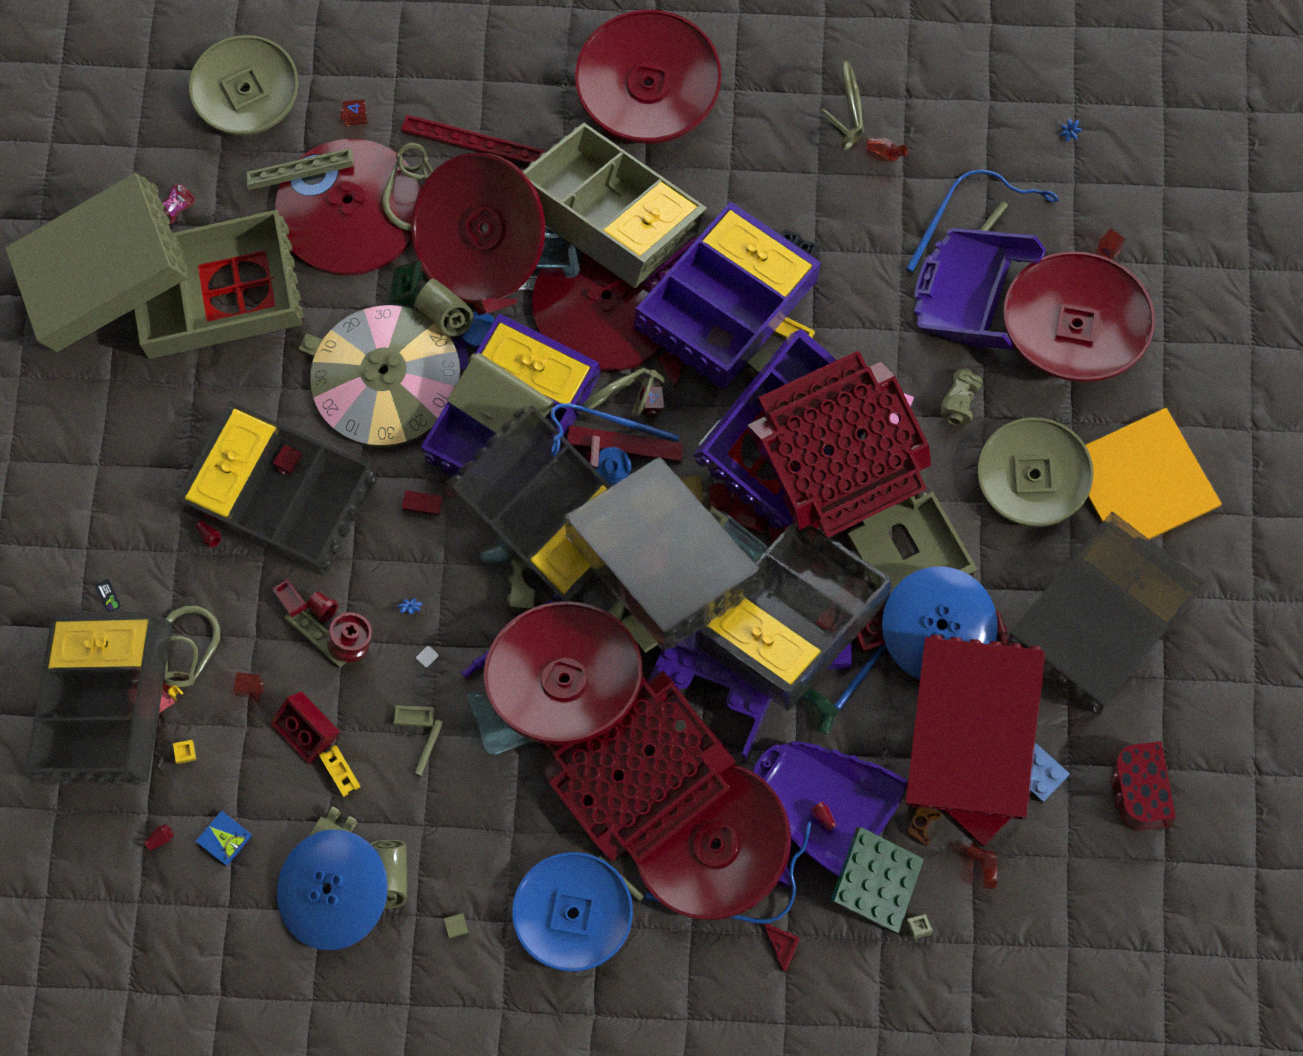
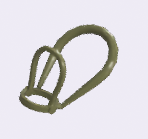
[821,61,865,151]
[382,143,433,232]
[580,368,665,418]
[160,606,220,687]

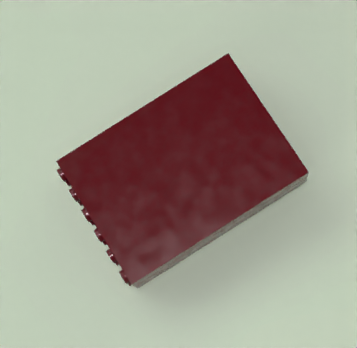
[906,635,1045,820]

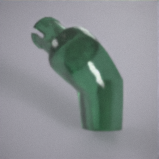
[804,688,838,734]

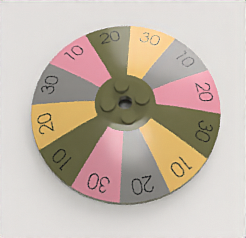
[310,305,461,448]

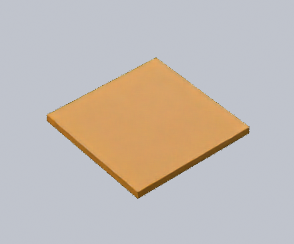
[1085,408,1222,548]

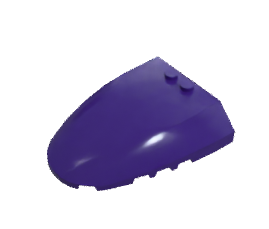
[753,741,908,878]

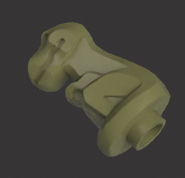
[940,369,982,425]

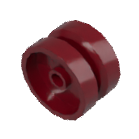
[327,612,372,663]

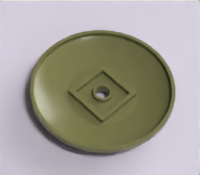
[189,35,299,135]
[978,417,1093,527]

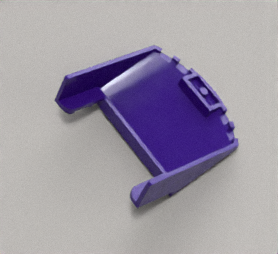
[914,228,1046,350]

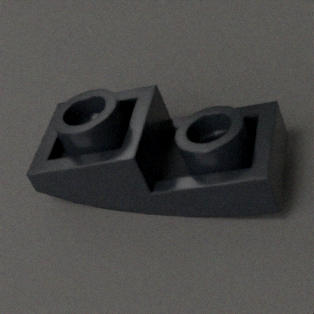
[781,229,819,257]

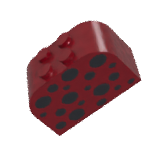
[1110,741,1176,831]

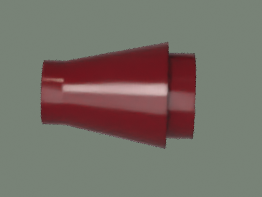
[195,520,222,548]
[810,801,837,832]
[144,823,175,851]

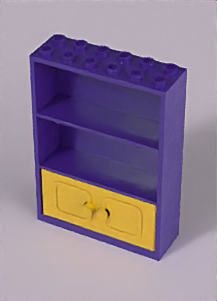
[634,201,821,389]
[421,313,601,509]

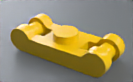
[319,745,360,797]

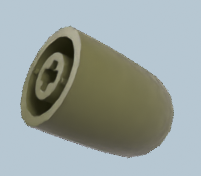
[414,278,473,336]
[370,840,407,909]

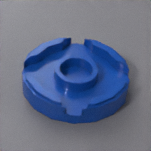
[594,447,631,485]

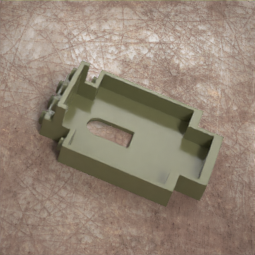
[847,492,978,604]

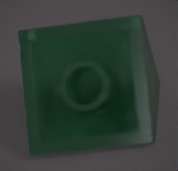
[389,260,423,305]

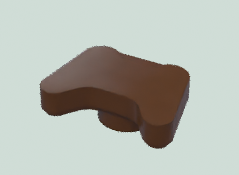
[907,807,941,846]

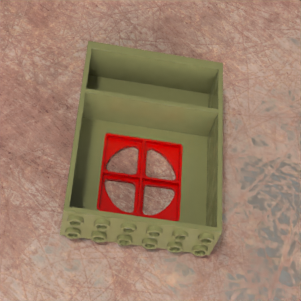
[134,210,304,359]

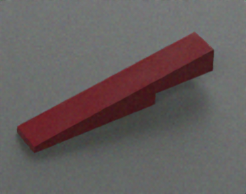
[567,425,683,462]

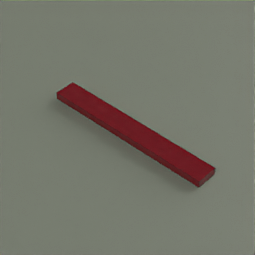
[400,114,545,166]

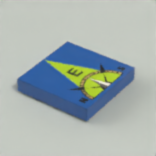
[196,811,252,866]

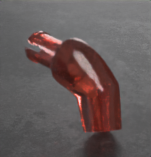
[866,138,908,162]
[966,843,998,889]

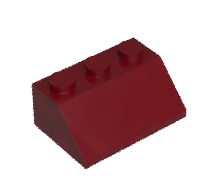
[270,691,340,764]

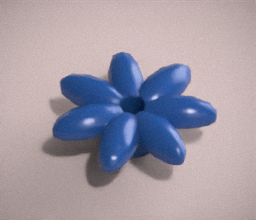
[1060,118,1082,142]
[397,598,423,615]

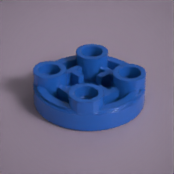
[461,312,495,348]

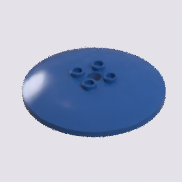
[881,567,998,680]
[277,830,388,950]
[513,852,633,972]

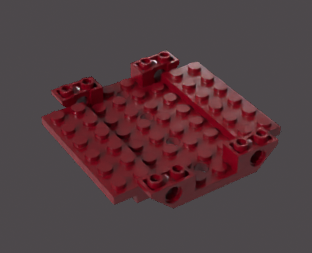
[747,350,932,539]
[542,670,736,864]

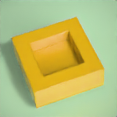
[173,740,196,764]

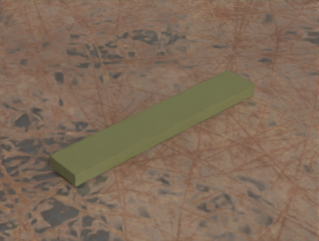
[246,148,354,190]

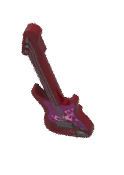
[162,184,195,224]

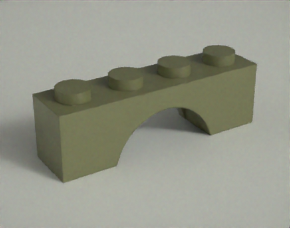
[507,533,543,613]

